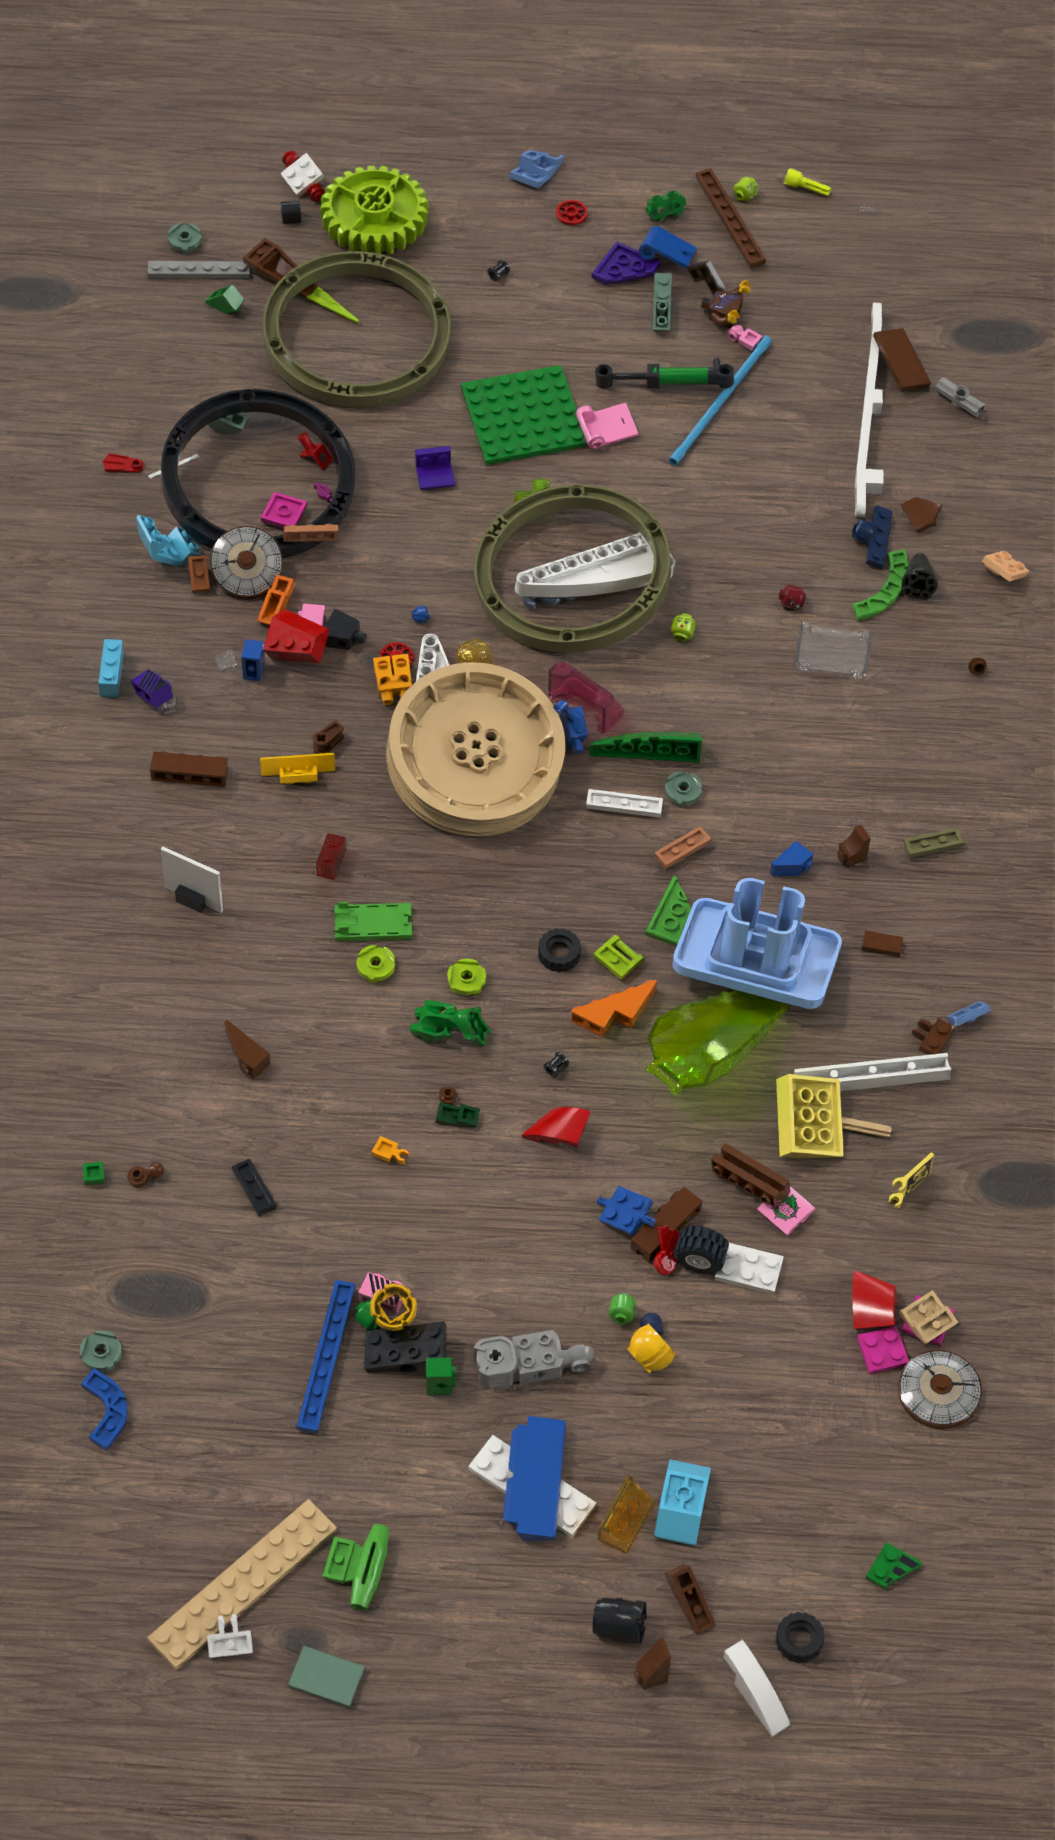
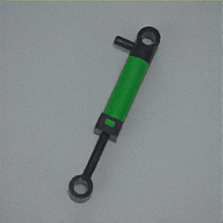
[595,358,734,389]

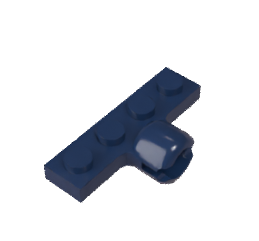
[852,505,893,570]

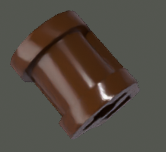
[313,721,344,754]

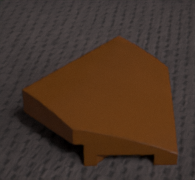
[901,497,942,534]

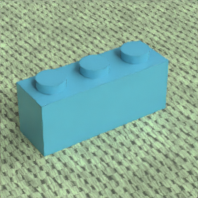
[99,639,124,697]

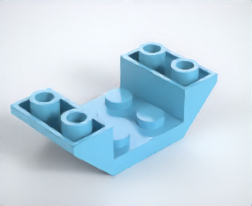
[136,515,202,567]
[654,1460,711,1546]

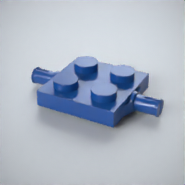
[597,1186,656,1236]

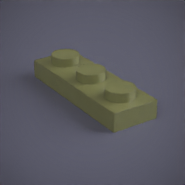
[903,827,964,858]

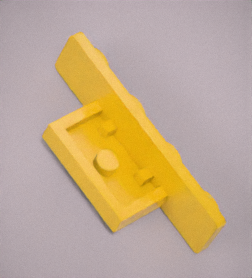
[260,753,335,784]

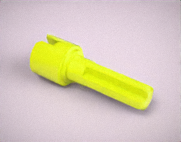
[784,168,831,196]

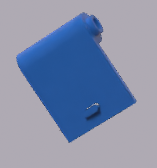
[639,226,697,268]

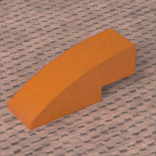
[257,574,295,626]

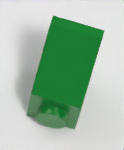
[204,284,245,314]

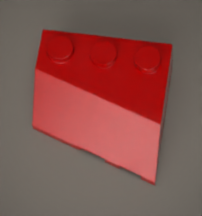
[264,609,329,663]

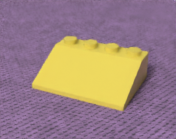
[776,1074,843,1158]

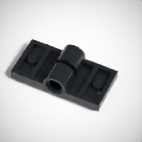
[364,1321,446,1373]

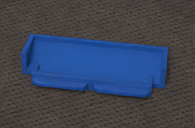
[503,1416,566,1541]

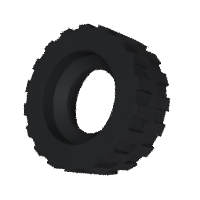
[538,928,581,972]
[776,1612,825,1663]

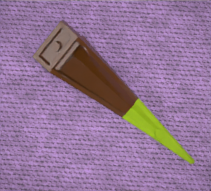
[243,238,359,324]

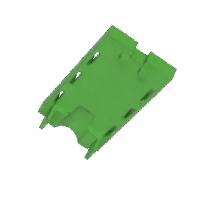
[334,902,412,941]

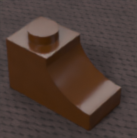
[837,825,871,868]

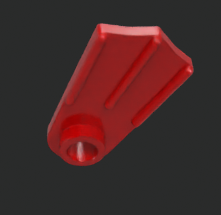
[102,453,144,473]

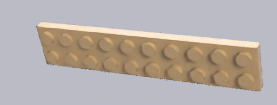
[147,1499,337,1670]

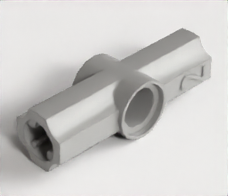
[935,377,986,417]

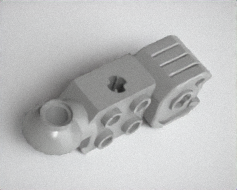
[474,1330,595,1390]

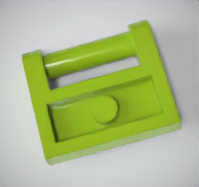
[593,935,645,980]

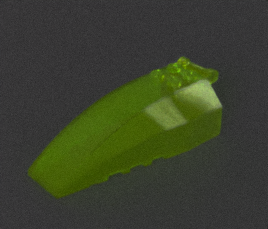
[646,989,792,1095]

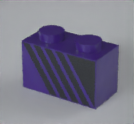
[131,669,173,709]

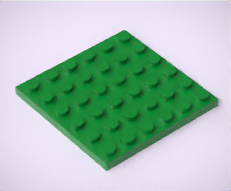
[461,365,587,465]

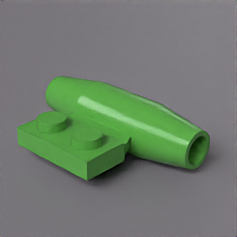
[323,1524,390,1611]

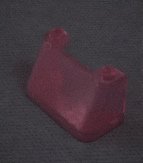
[548,661,624,735]

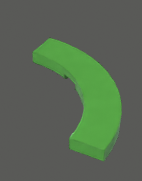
[852,549,908,621]

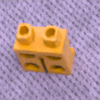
[373,654,412,705]

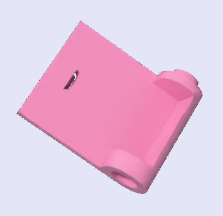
[576,403,639,449]

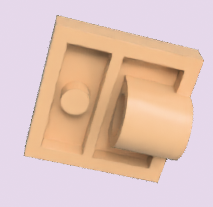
[982,551,1029,582]

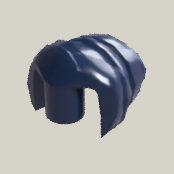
[640,1312,664,1335]

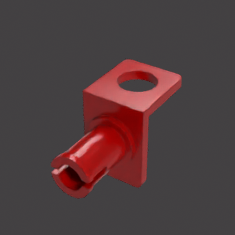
[297,432,333,469]

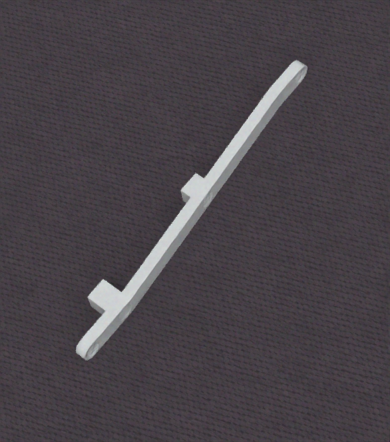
[855,303,883,518]

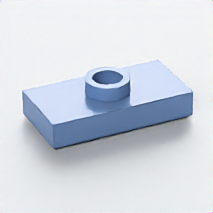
[947,1001,991,1026]

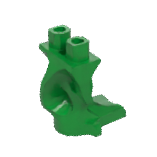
[410,999,491,1047]

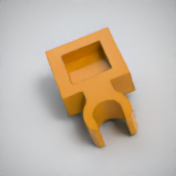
[372,1136,409,1165]

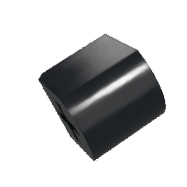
[281,200,301,224]

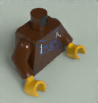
[701,280,751,328]

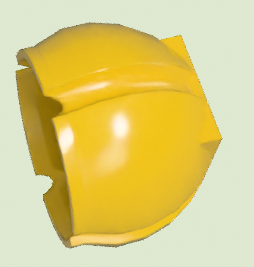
[370,1283,417,1331]
[627,1323,677,1373]

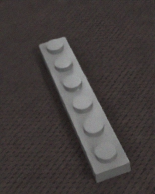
[148,261,250,279]

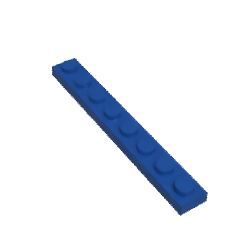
[297,1280,356,1434]

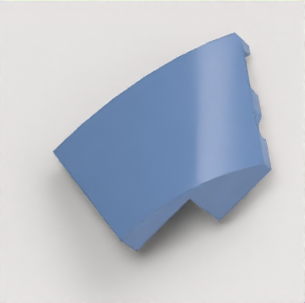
[510,150,564,188]

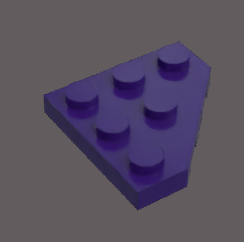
[591,242,661,284]

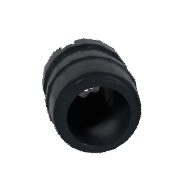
[592,1597,647,1644]

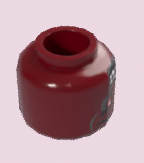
[778,584,806,610]

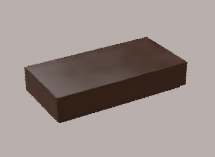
[862,930,903,957]

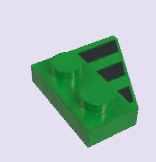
[865,1542,922,1590]

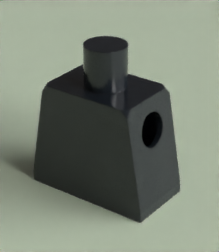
[325,609,367,650]

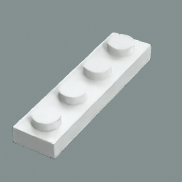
[586,789,663,818]

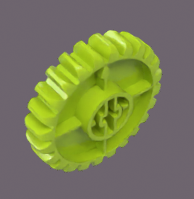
[320,165,429,254]

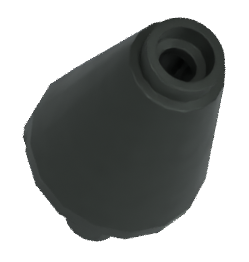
[901,553,938,600]

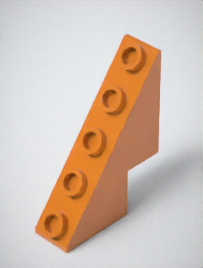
[571,980,657,1037]

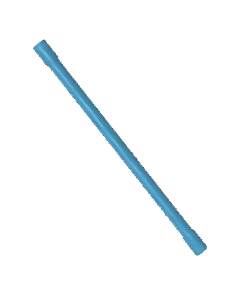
[669,336,772,466]

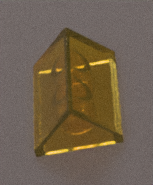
[597,1475,655,1553]

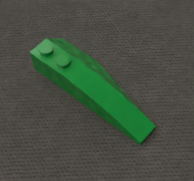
[589,731,702,763]

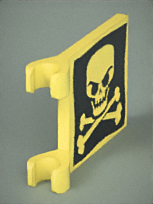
[888,1152,934,1209]

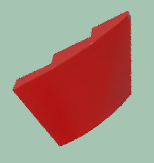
[522,1107,591,1147]
[852,1271,898,1330]

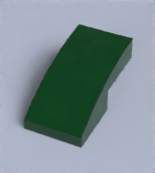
[435,1102,480,1128]

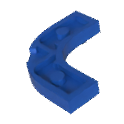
[81,1368,128,1451]

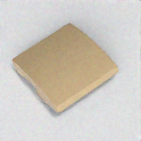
[898,1290,958,1344]

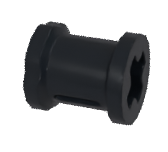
[487,260,510,281]
[543,1052,569,1078]

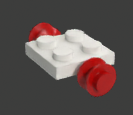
[280,151,325,202]

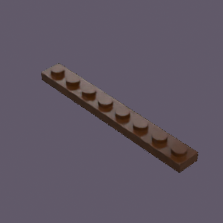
[696,168,766,268]

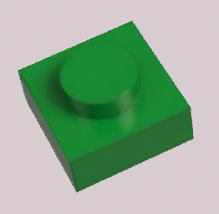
[83,1162,105,1185]

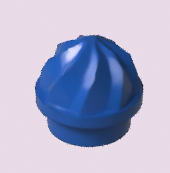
[412,605,430,623]

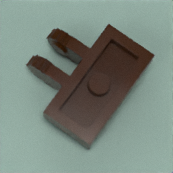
[911,1018,955,1055]

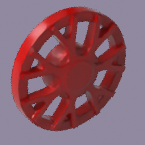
[556,200,587,225]
[380,642,414,672]

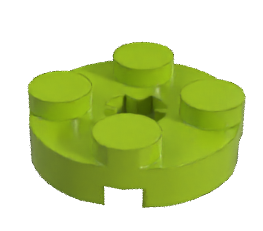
[356,945,395,983]
[447,959,486,995]

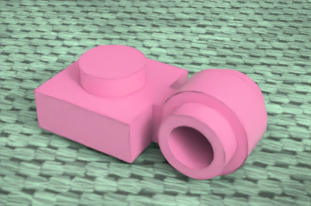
[728,325,762,351]

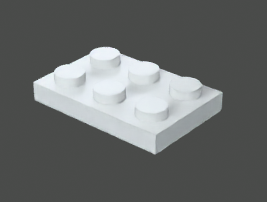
[715,1243,784,1295]

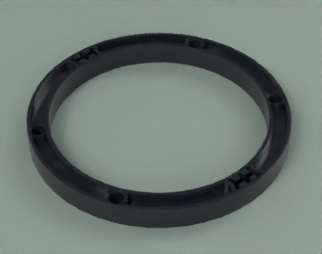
[161,389,355,558]

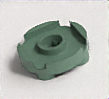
[168,223,202,254]
[665,771,702,808]
[80,1330,122,1372]

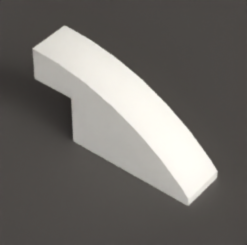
[724,1639,790,1737]

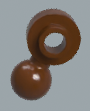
[127,1162,164,1188]

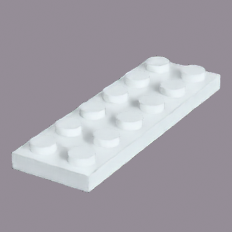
[468,1435,596,1538]

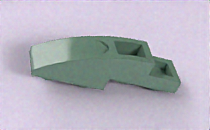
[653,273,672,332]

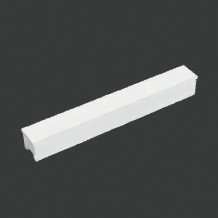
[794,1053,951,1091]

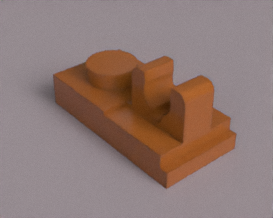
[188,555,210,593]

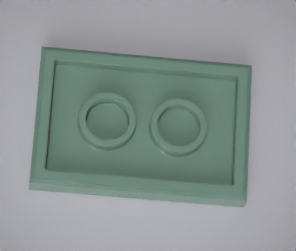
[288,1646,365,1709]

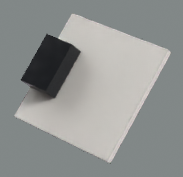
[161,846,223,913]

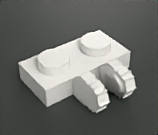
[207,1614,253,1658]

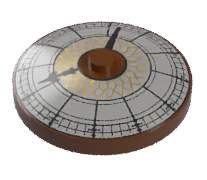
[210,526,283,598]
[898,1350,982,1429]

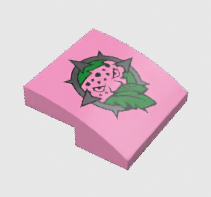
[757,1187,816,1237]

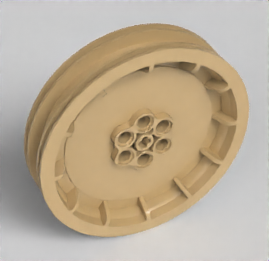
[386,662,565,837]

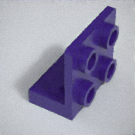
[415,446,455,490]

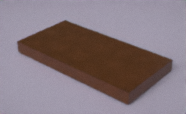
[873,328,931,391]

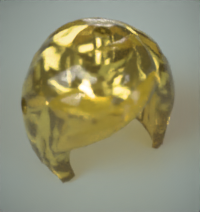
[457,638,492,664]

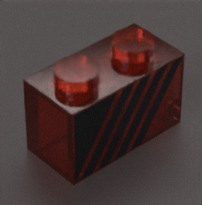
[316,833,346,880]

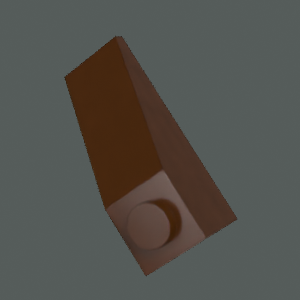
[224,1020,270,1078]
[664,1564,715,1634]
[634,1638,671,1690]

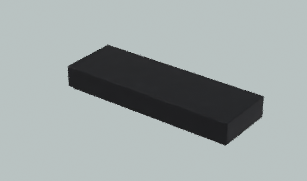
[232,1158,277,1217]

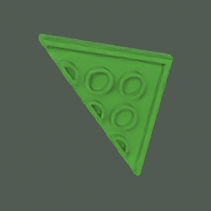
[645,876,691,947]

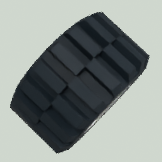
[674,1226,729,1274]

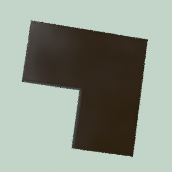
[687,260,726,294]

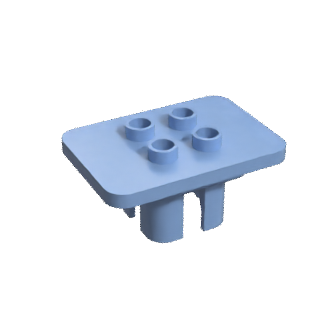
[672,878,842,1009]

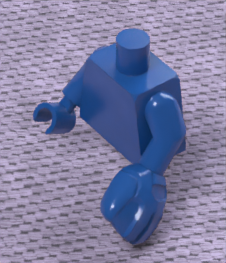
[553,700,588,754]

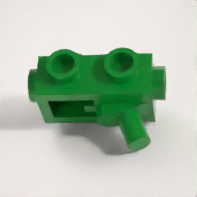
[646,191,687,221]

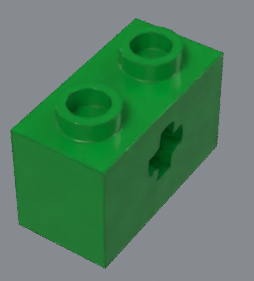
[426,1358,456,1395]

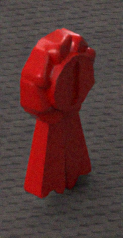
[654,1226,680,1275]

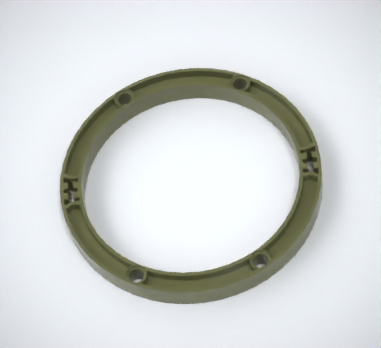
[263,251,450,408]
[474,485,671,653]

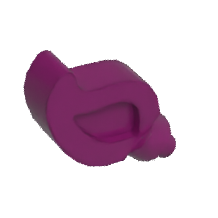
[314,483,333,502]

